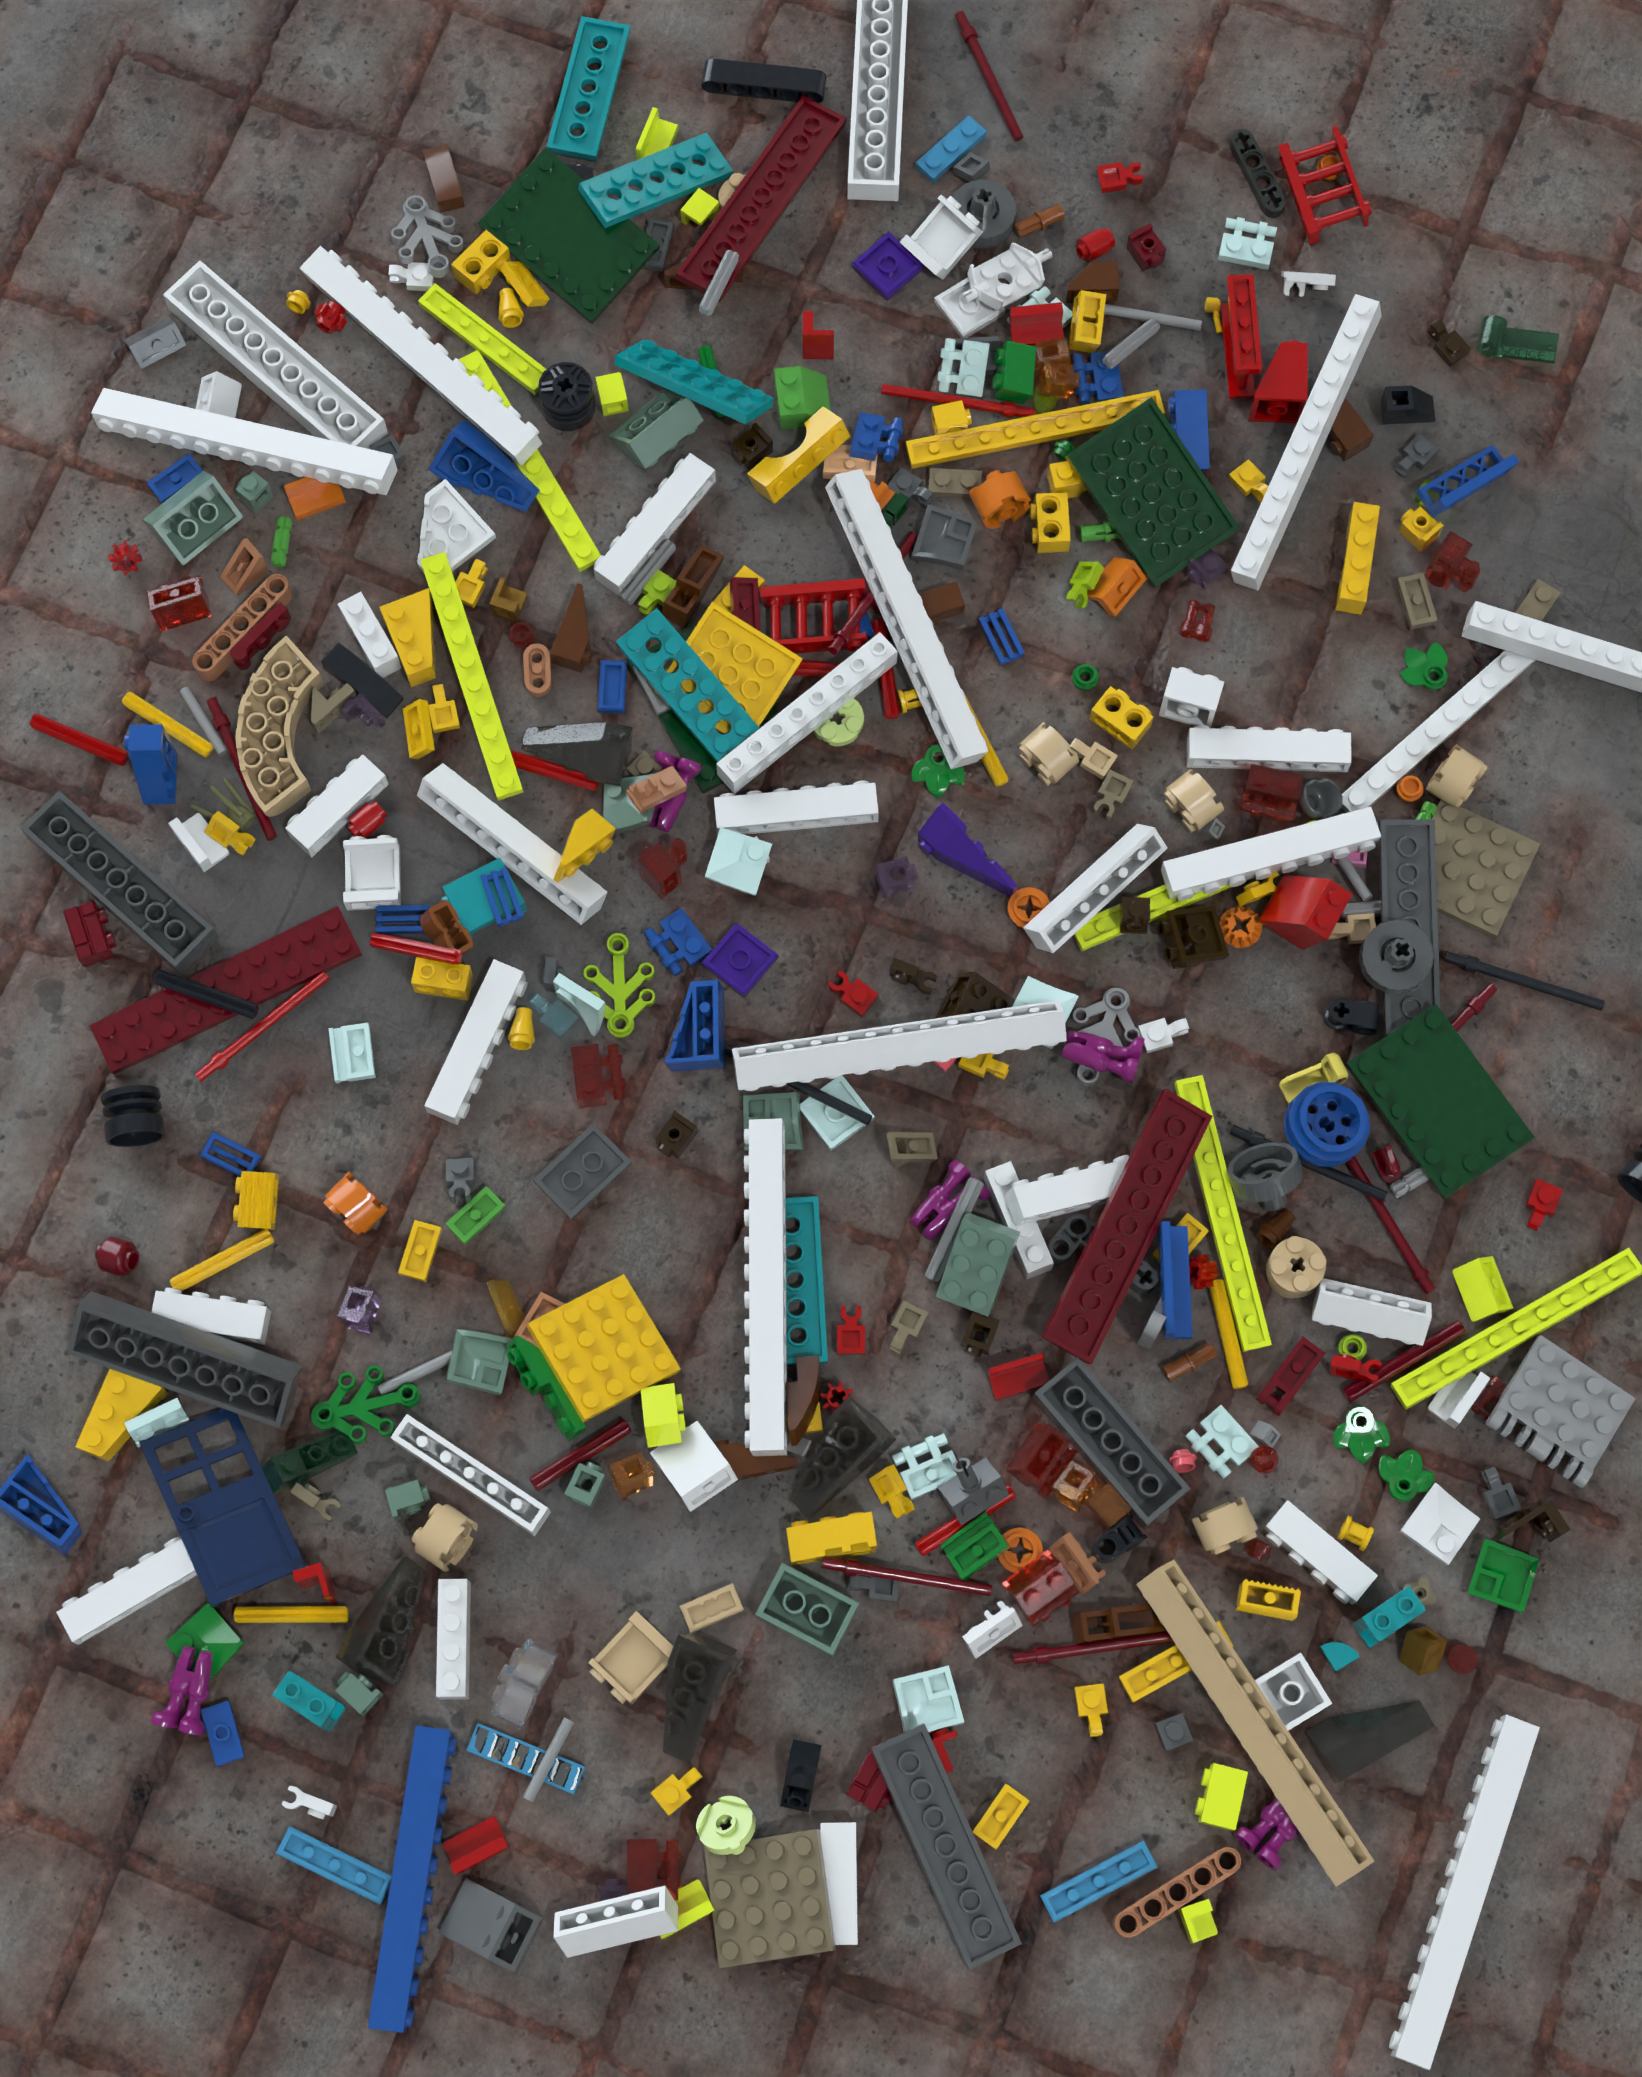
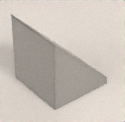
[1198,818,1225,841]
[1250,1420,1281,1449]
[787,1438,812,1459]

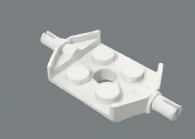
[960,242,1052,310]

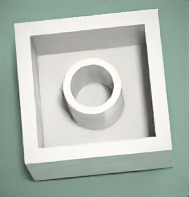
[1159,667,1224,728]
[1255,1653,1332,1730]

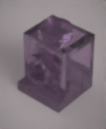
[337,1286,381,1333]

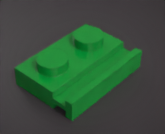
[940,1512,1011,1580]

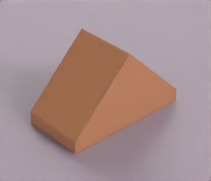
[220,538,269,595]

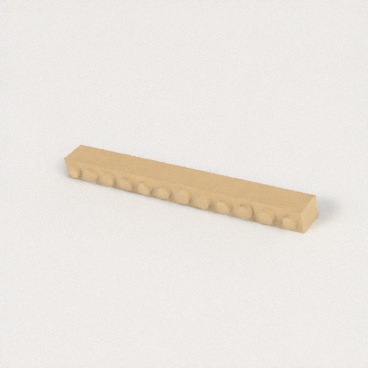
[1137,1560,1374,1887]

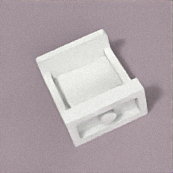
[900,195,983,280]
[343,835,401,911]
[650,1421,738,1512]

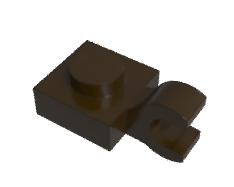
[1427,318,1471,367]
[889,958,937,995]

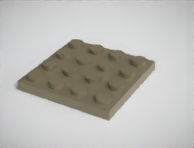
[1432,800,1540,939]
[704,1829,836,1968]

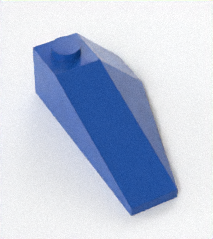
[428,420,540,512]

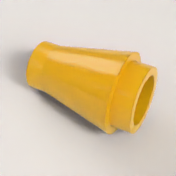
[498,288,524,328]
[508,1007,535,1050]

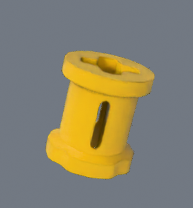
[897,689,922,713]
[1337,1515,1374,1551]

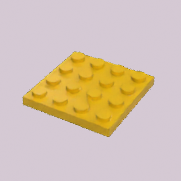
[655,602,803,735]
[526,1274,681,1423]

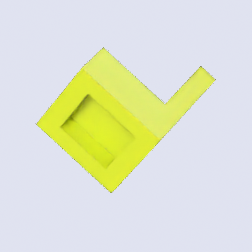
[680,188,720,225]
[595,372,629,417]
[1178,1899,1218,1944]

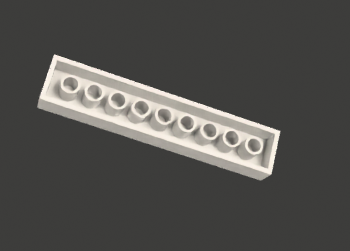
[847,0,908,201]
[163,261,388,449]

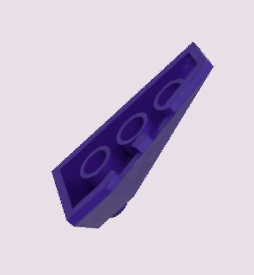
[918,802,1017,897]

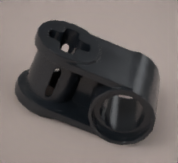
[1324,998,1379,1035]
[1092,1514,1148,1564]

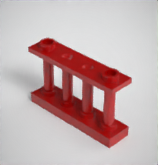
[1278,126,1372,245]
[1220,274,1262,399]
[760,578,869,654]

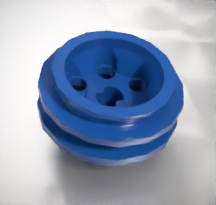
[1284,1082,1370,1167]

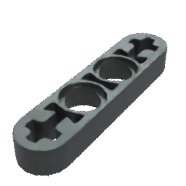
[1230,129,1286,218]

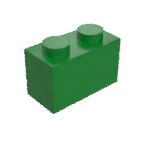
[992,340,1036,404]

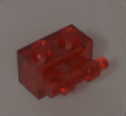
[1424,531,1480,592]
[147,575,211,632]
[1241,764,1304,822]
[638,838,688,900]
[571,1044,626,1109]
[1005,1424,1078,1499]
[1002,1550,1079,1627]
[627,1839,681,1901]

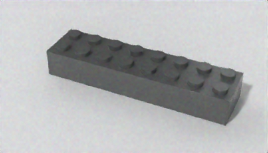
[21,791,219,976]
[67,1291,303,1428]

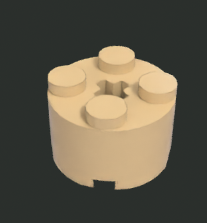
[1018,722,1079,786]
[1426,744,1488,808]
[1163,769,1224,833]
[1266,1236,1326,1299]
[1191,1497,1258,1555]
[412,1503,478,1572]

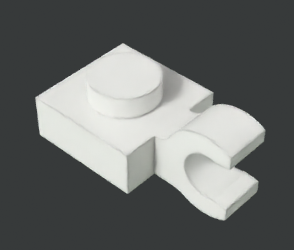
[388,262,434,291]
[1138,1018,1189,1054]
[282,1786,337,1819]

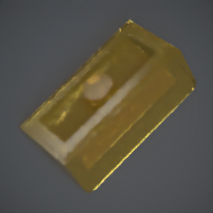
[487,1279,525,1338]

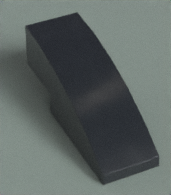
[321,642,404,719]

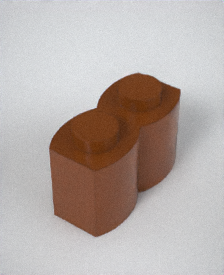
[420,900,473,956]

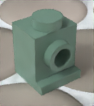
[235,471,274,515]
[564,1462,606,1510]
[385,1479,431,1521]
[335,1670,384,1716]

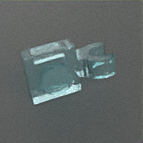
[530,994,578,1039]

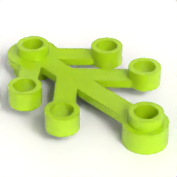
[583,933,656,1038]

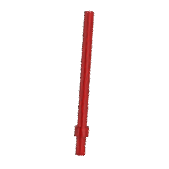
[881,384,1036,418]
[194,971,330,1082]

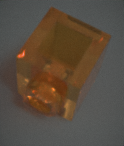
[1085,1483,1132,1531]

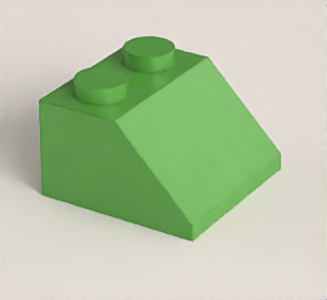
[774,366,830,430]

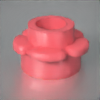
[1169,1449,1197,1473]

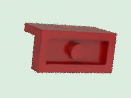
[1009,302,1064,346]
[803,311,834,359]
[987,1353,1049,1401]
[292,1562,338,1603]
[443,1817,510,1875]

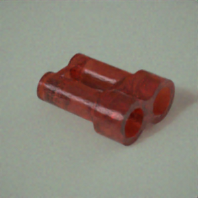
[1179,600,1215,642]
[1470,1375,1507,1421]

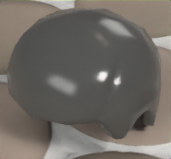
[1299,778,1343,820]

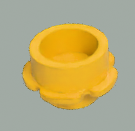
[286,290,311,314]

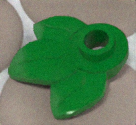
[1400,642,1448,690]
[912,744,965,798]
[1333,1406,1390,1464]
[1379,1449,1435,1502]

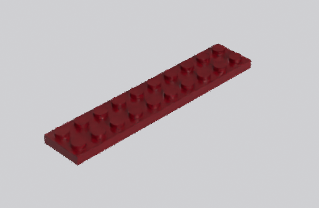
[675,96,847,302]
[89,906,362,1075]
[1041,1089,1213,1364]

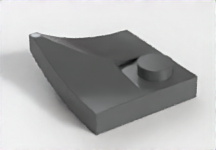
[910,504,978,570]

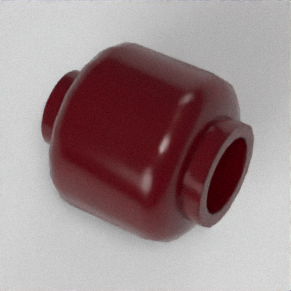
[95,1237,139,1276]

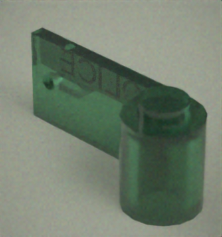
[1477,315,1559,363]

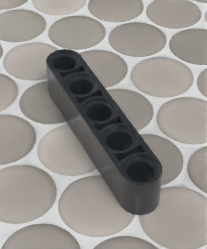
[701,59,827,103]

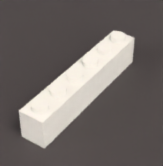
[594,453,716,597]
[1187,725,1351,772]
[714,781,879,835]
[1023,824,1168,953]
[424,959,528,1125]
[1005,1155,1129,1226]
[390,1414,551,1536]
[56,1537,197,1645]

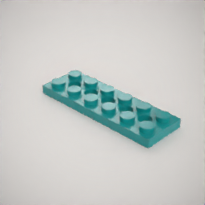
[547,16,631,162]
[578,132,734,228]
[614,339,774,425]
[616,608,760,762]
[786,1196,828,1366]

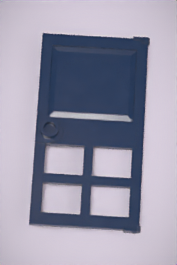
[139,1408,307,1607]

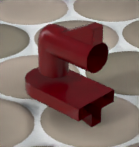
[1370,1145,1401,1183]

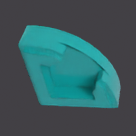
[1319,1642,1360,1672]

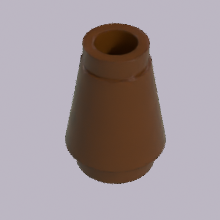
[1256,1208,1296,1249]

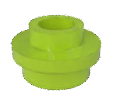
[1338,1334,1367,1361]

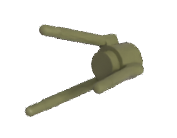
[190,778,256,832]

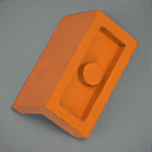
[284,477,346,521]
[1087,557,1147,617]

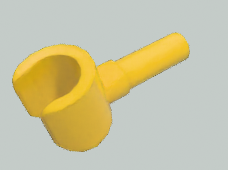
[1205,297,1223,334]

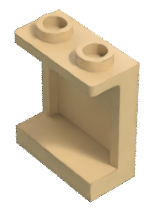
[588,1611,679,1705]

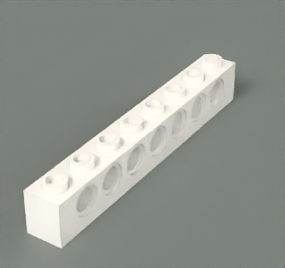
[716,632,898,794]

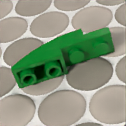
[506,1336,586,1441]

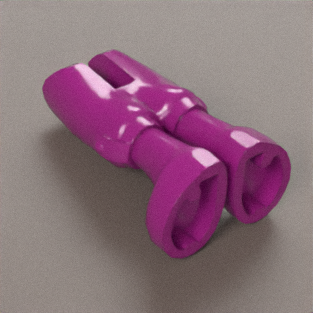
[645,751,702,833]
[1061,1030,1145,1084]
[909,1159,991,1241]
[151,1646,213,1735]
[1234,1798,1299,1871]

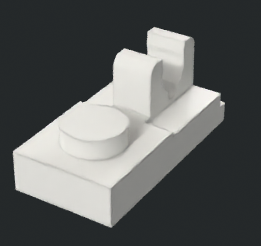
[1281,271,1336,297]
[962,1601,1023,1659]

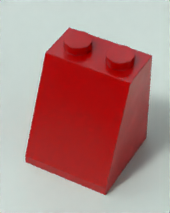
[1248,340,1308,424]
[1258,875,1352,950]

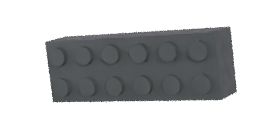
[1033,1357,1191,1530]

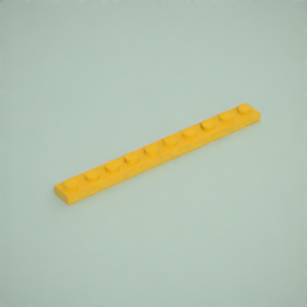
[906,390,1165,469]

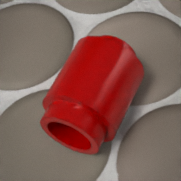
[1076,228,1115,263]
[347,800,388,838]

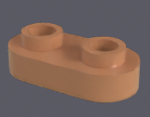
[523,644,552,697]

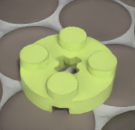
[813,698,864,746]
[696,1796,756,1855]

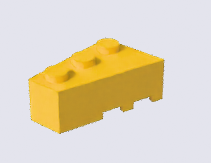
[379,588,436,688]
[75,1369,169,1462]
[786,1511,877,1566]

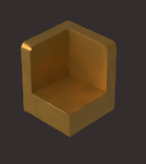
[490,577,527,623]
[1399,1626,1447,1676]

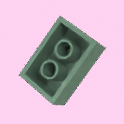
[935,1212,1020,1317]
[755,1563,859,1658]

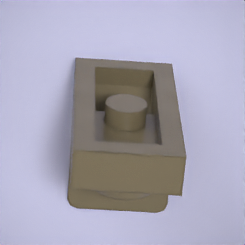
[311,683,358,735]
[887,1132,938,1168]

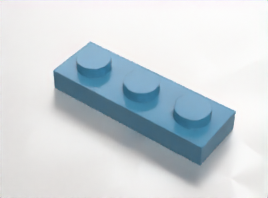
[915,115,987,184]

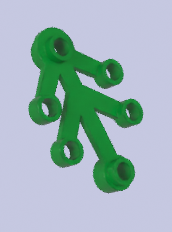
[311,1365,421,1444]

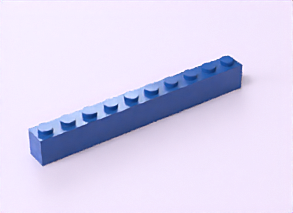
[368,1726,457,2033]

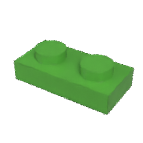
[445,1186,506,1245]

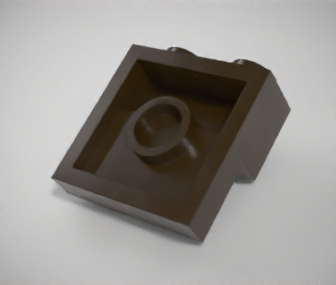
[1156,905,1229,969]

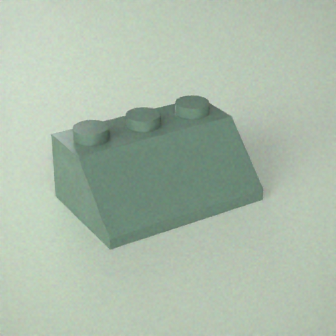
[607,388,704,469]
[142,471,243,566]

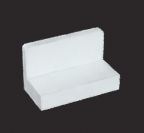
[196,371,242,418]
[168,813,229,872]
[1427,1372,1490,1429]

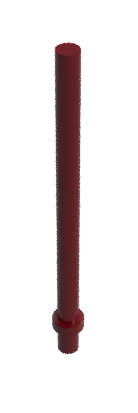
[828,531,918,655]
[1335,1137,1436,1295]

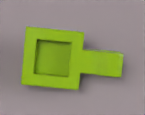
[1066,561,1104,608]
[638,569,676,616]

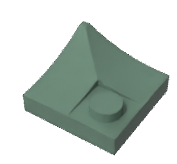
[603,774,655,834]
[743,1092,804,1152]
[445,1329,512,1396]

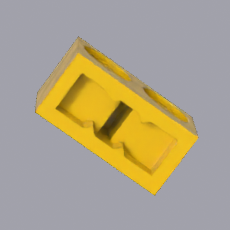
[451,230,511,295]
[1068,290,1106,353]
[1030,493,1071,553]
[1089,686,1154,750]
[411,957,473,1001]

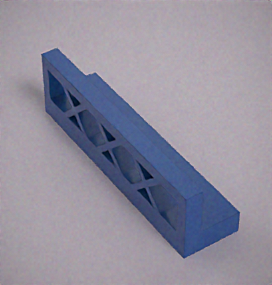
[1415,445,1519,518]
[1158,1221,1192,1340]

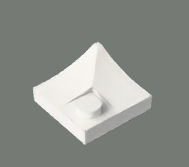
[1399,1483,1480,1566]

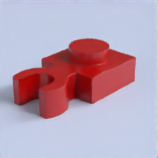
[1096,162,1144,194]
[828,971,879,1017]
[837,1306,865,1355]

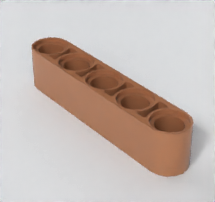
[192,574,292,682]
[1113,1847,1241,1938]

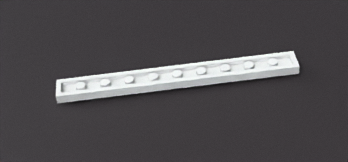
[1341,650,1536,813]

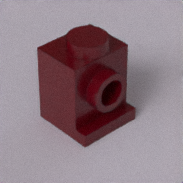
[1126,223,1166,271]

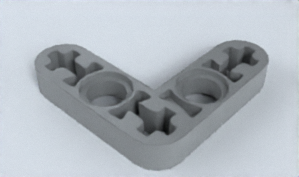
[1137,1297,1166,1350]

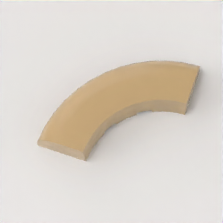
[235,635,324,817]

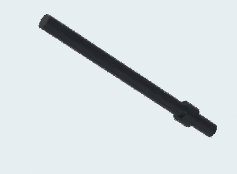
[1443,951,1605,1011]
[725,1044,872,1125]
[1229,1125,1388,1202]

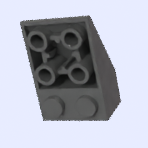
[438,1878,544,1973]

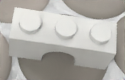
[338,592,402,678]

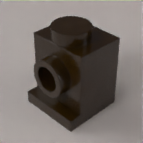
[731,422,773,470]
[1120,897,1150,934]
[655,1110,698,1159]
[961,1311,1000,1358]

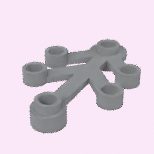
[391,195,463,278]
[1063,987,1141,1086]

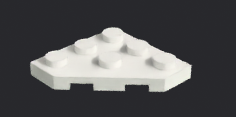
[417,479,496,574]

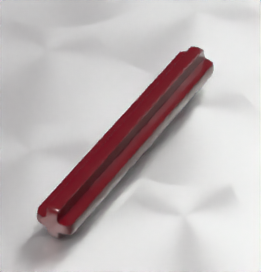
[530,1419,631,1491]

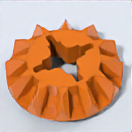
[1007,887,1050,928]
[1219,905,1263,948]
[998,1528,1043,1574]

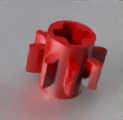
[314,301,347,334]
[108,540,143,576]
[1189,1255,1219,1290]
[820,1381,855,1418]

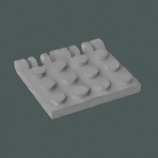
[1485,1335,1636,1488]

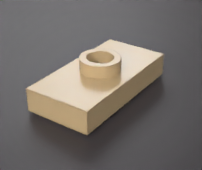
[680,1583,744,1633]

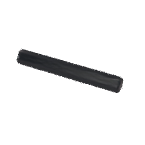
[154,970,259,1019]

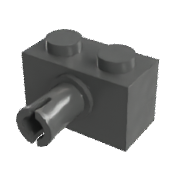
[937,1457,1009,1525]

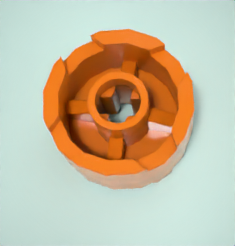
[969,470,1031,529]
[323,1171,388,1235]

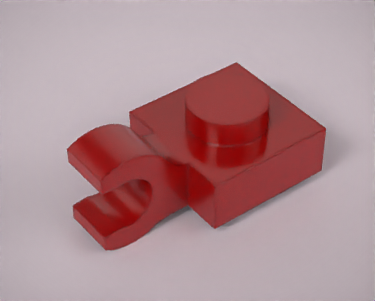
[1525,1179,1563,1231]
[1330,1354,1382,1384]

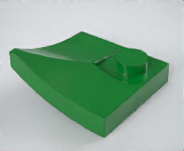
[1467,1539,1539,1614]
[165,1603,245,1680]

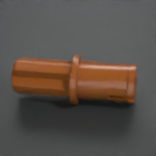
[1014,204,1065,237]
[1161,1342,1217,1382]

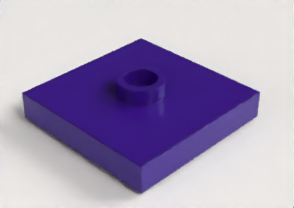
[852,231,924,301]
[702,922,779,998]

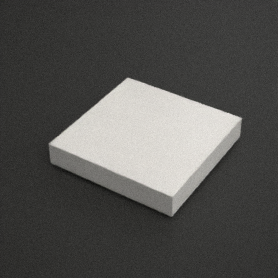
[934,277,1006,338]

